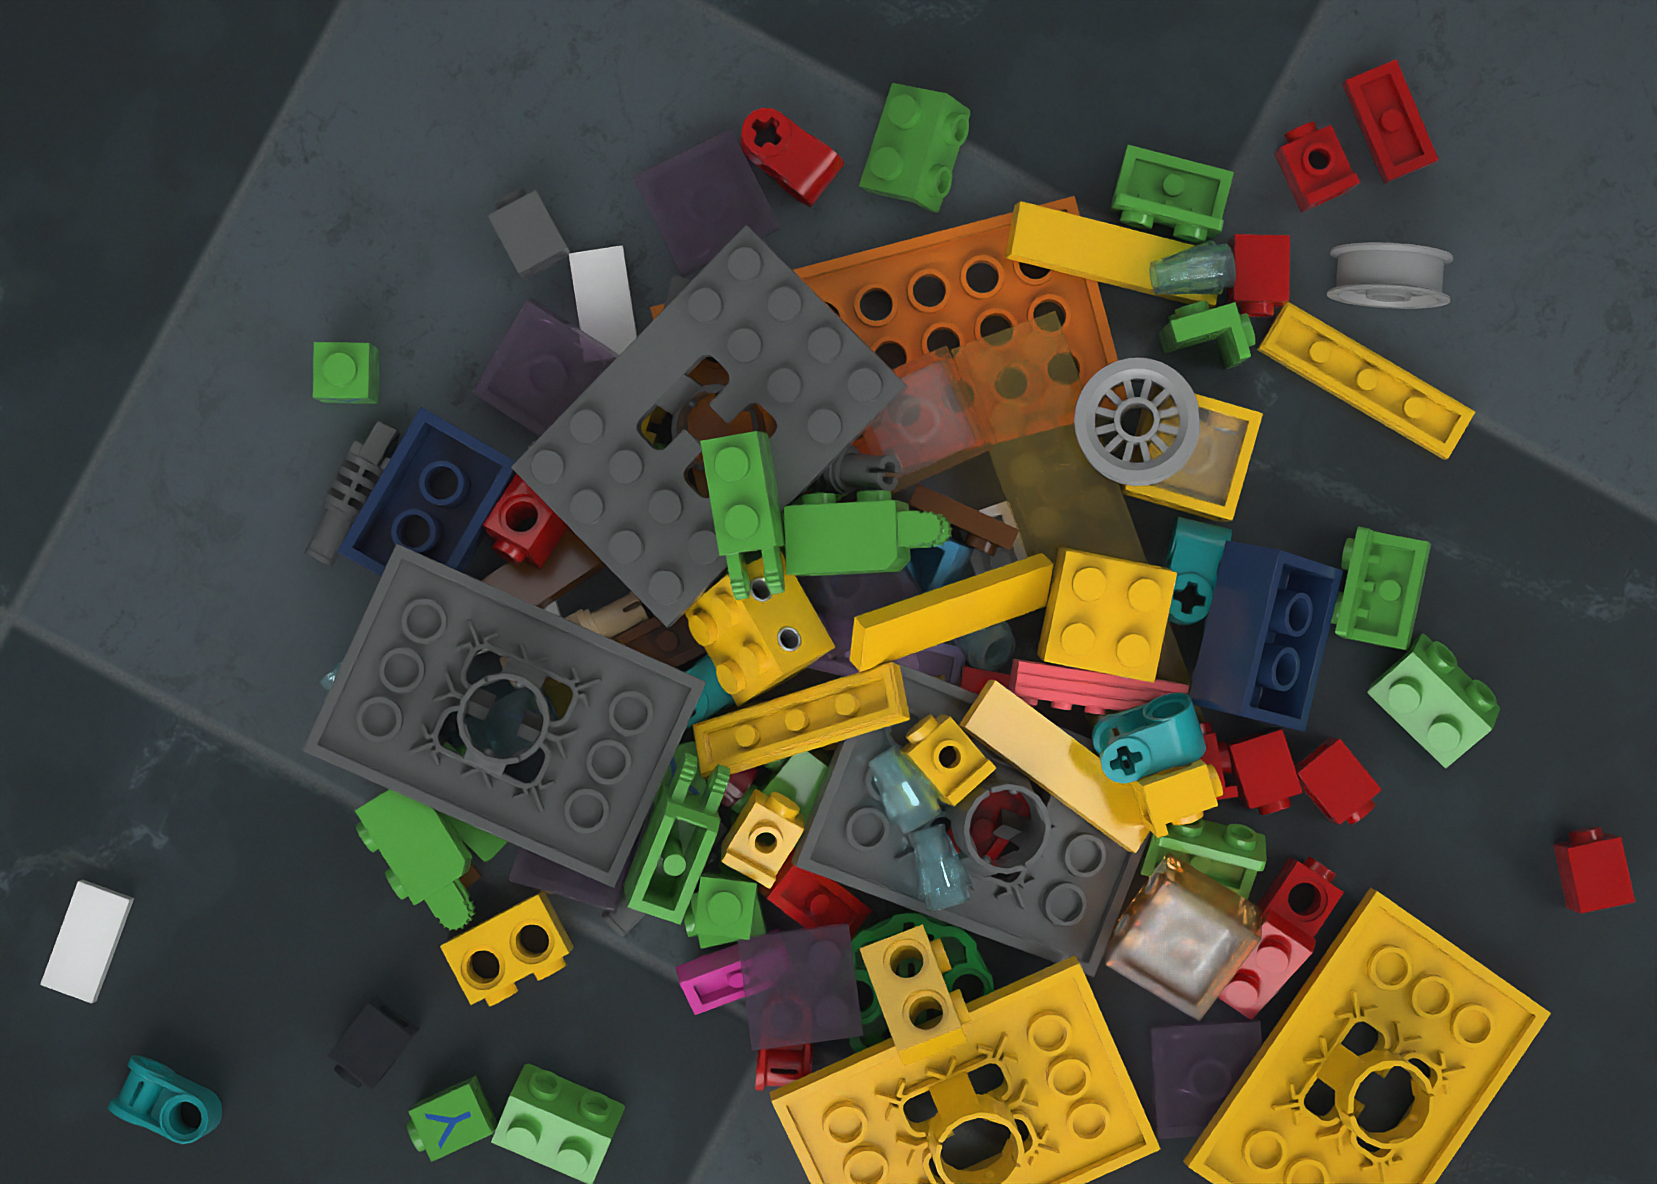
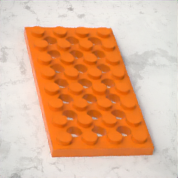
[650,196,1128,498]

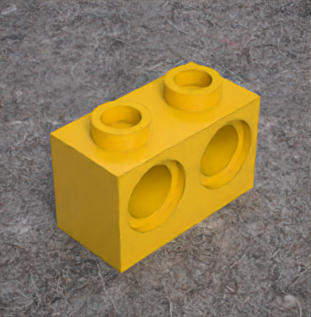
[440,890,574,1007]
[860,924,972,1066]

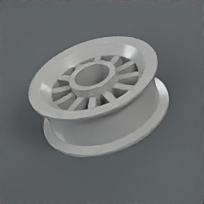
[1327,242,1454,309]
[1074,358,1200,486]

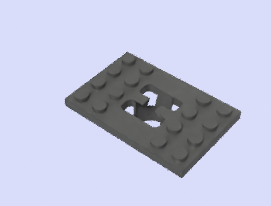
[511,225,909,627]
[302,544,706,888]
[791,661,1151,977]

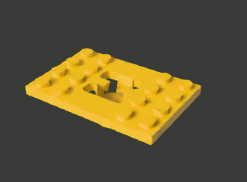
[1183,888,1551,1184]
[769,955,1161,1184]

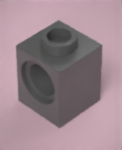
[487,189,571,281]

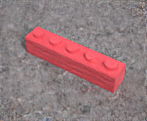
[1008,659,1189,715]

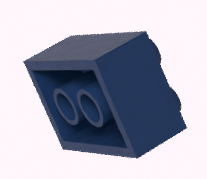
[337,407,517,577]
[1189,540,1343,732]

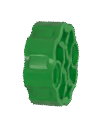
[832,908,994,1053]

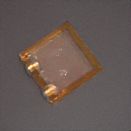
[861,345,993,496]
[1105,852,1262,1021]

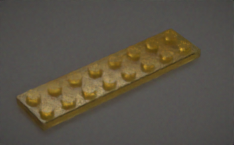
[950,311,1206,750]

